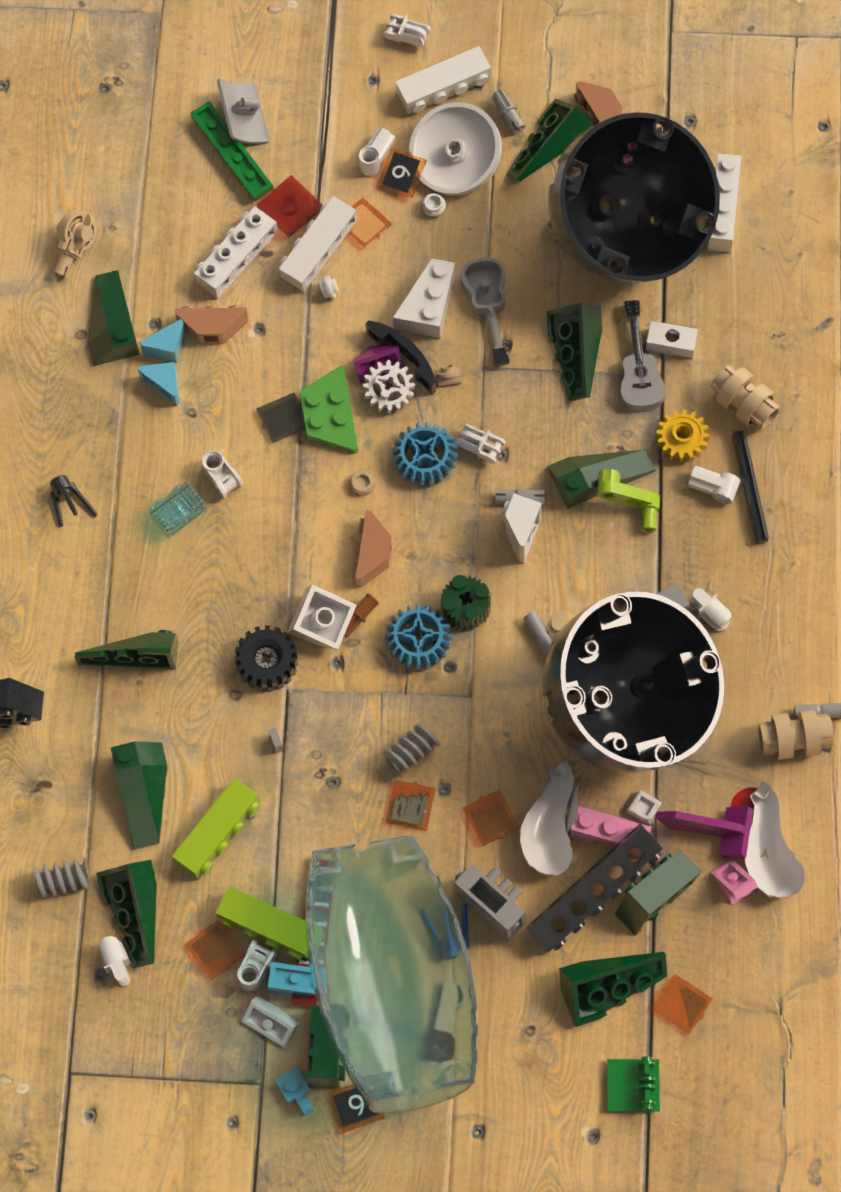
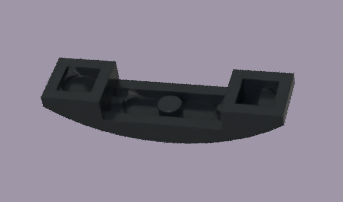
[365,320,436,395]

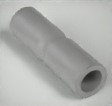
[523,611,554,658]
[794,703,841,720]

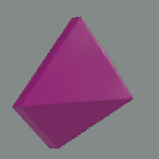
[353,345,405,384]

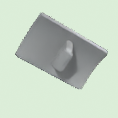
[217,78,269,144]

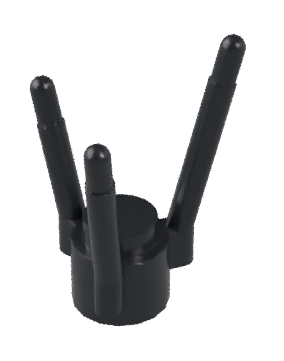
[50,475,98,527]

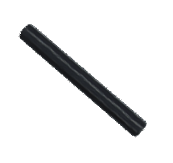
[732,430,769,544]

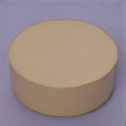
[350,470,375,496]

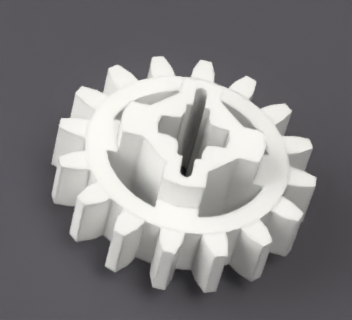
[363,360,415,413]

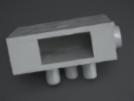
[454,864,525,942]

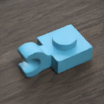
[275,1067,314,1116]

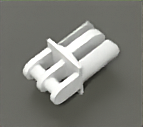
[383,14,431,48]
[455,423,506,463]
[691,588,731,631]
[99,936,131,986]

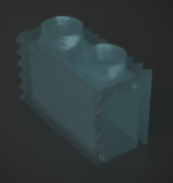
[149,482,207,538]

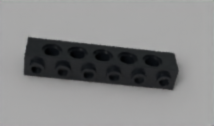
[527,823,663,953]

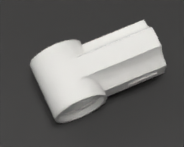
[359,128,395,176]
[688,466,741,504]

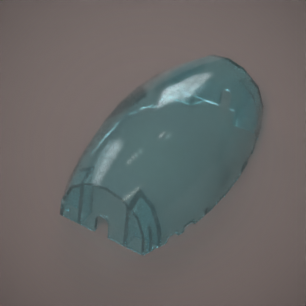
[305,835,478,1114]

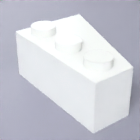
[393,259,456,338]

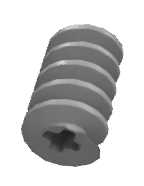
[383,724,440,778]
[34,857,89,897]

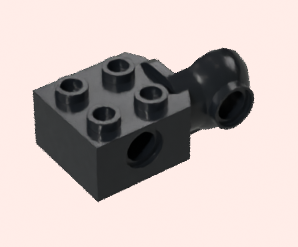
[0,678,44,729]

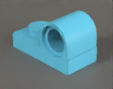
[267,962,322,996]

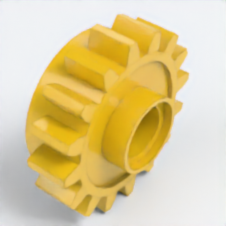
[656,409,710,463]

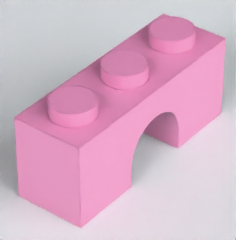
[570,806,652,857]

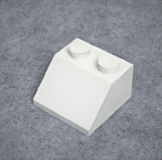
[502,494,542,563]
[287,584,356,650]

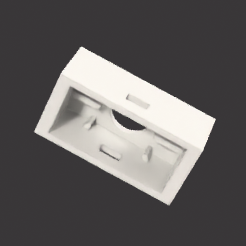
[646,321,698,359]

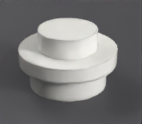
[422,193,446,217]
[320,275,339,299]

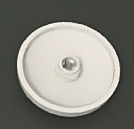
[409,102,502,196]

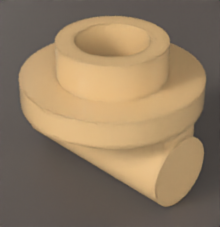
[436,364,462,386]

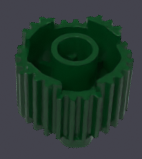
[441,575,491,631]

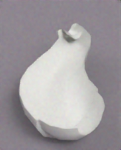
[520,760,574,876]
[745,781,805,898]

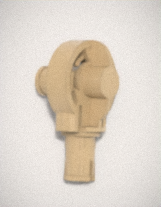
[53,211,97,278]

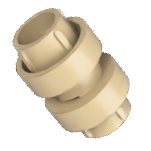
[711,365,781,430]
[758,710,834,760]

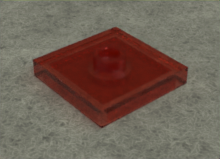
[257,175,323,238]

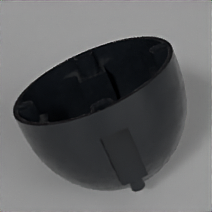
[548,112,720,283]
[542,592,724,773]

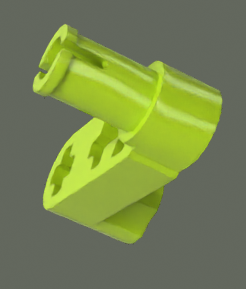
[597,469,660,533]

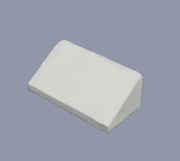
[241,996,300,1048]

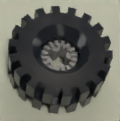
[235,625,298,692]

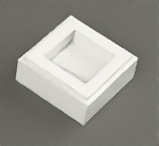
[627,790,662,825]

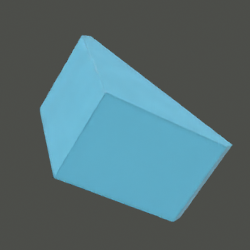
[140,319,186,362]
[138,362,180,406]

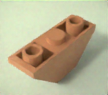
[574,81,623,125]
[175,305,248,344]
[352,510,392,587]

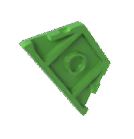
[299,365,358,453]

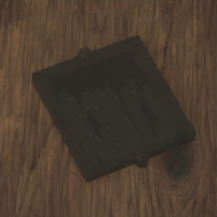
[256,392,305,443]

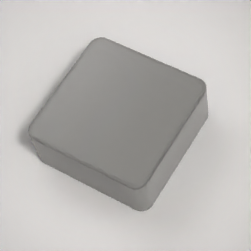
[269,728,283,753]

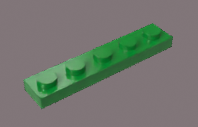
[190,101,274,202]

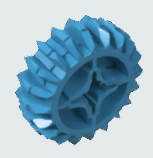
[392,422,458,487]
[385,603,452,670]

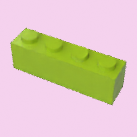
[172,777,260,880]
[215,886,323,960]

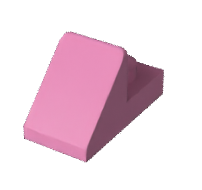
[710,859,758,905]

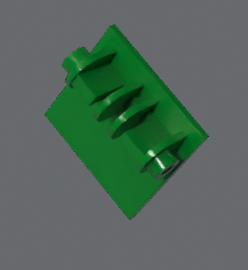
[607,1056,660,1112]

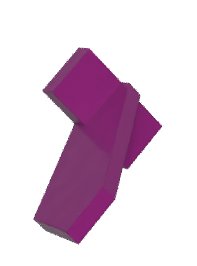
[655,806,753,858]

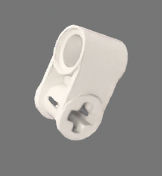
[202,450,244,499]
[237,939,278,992]

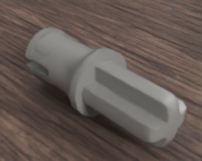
[492,90,526,134]

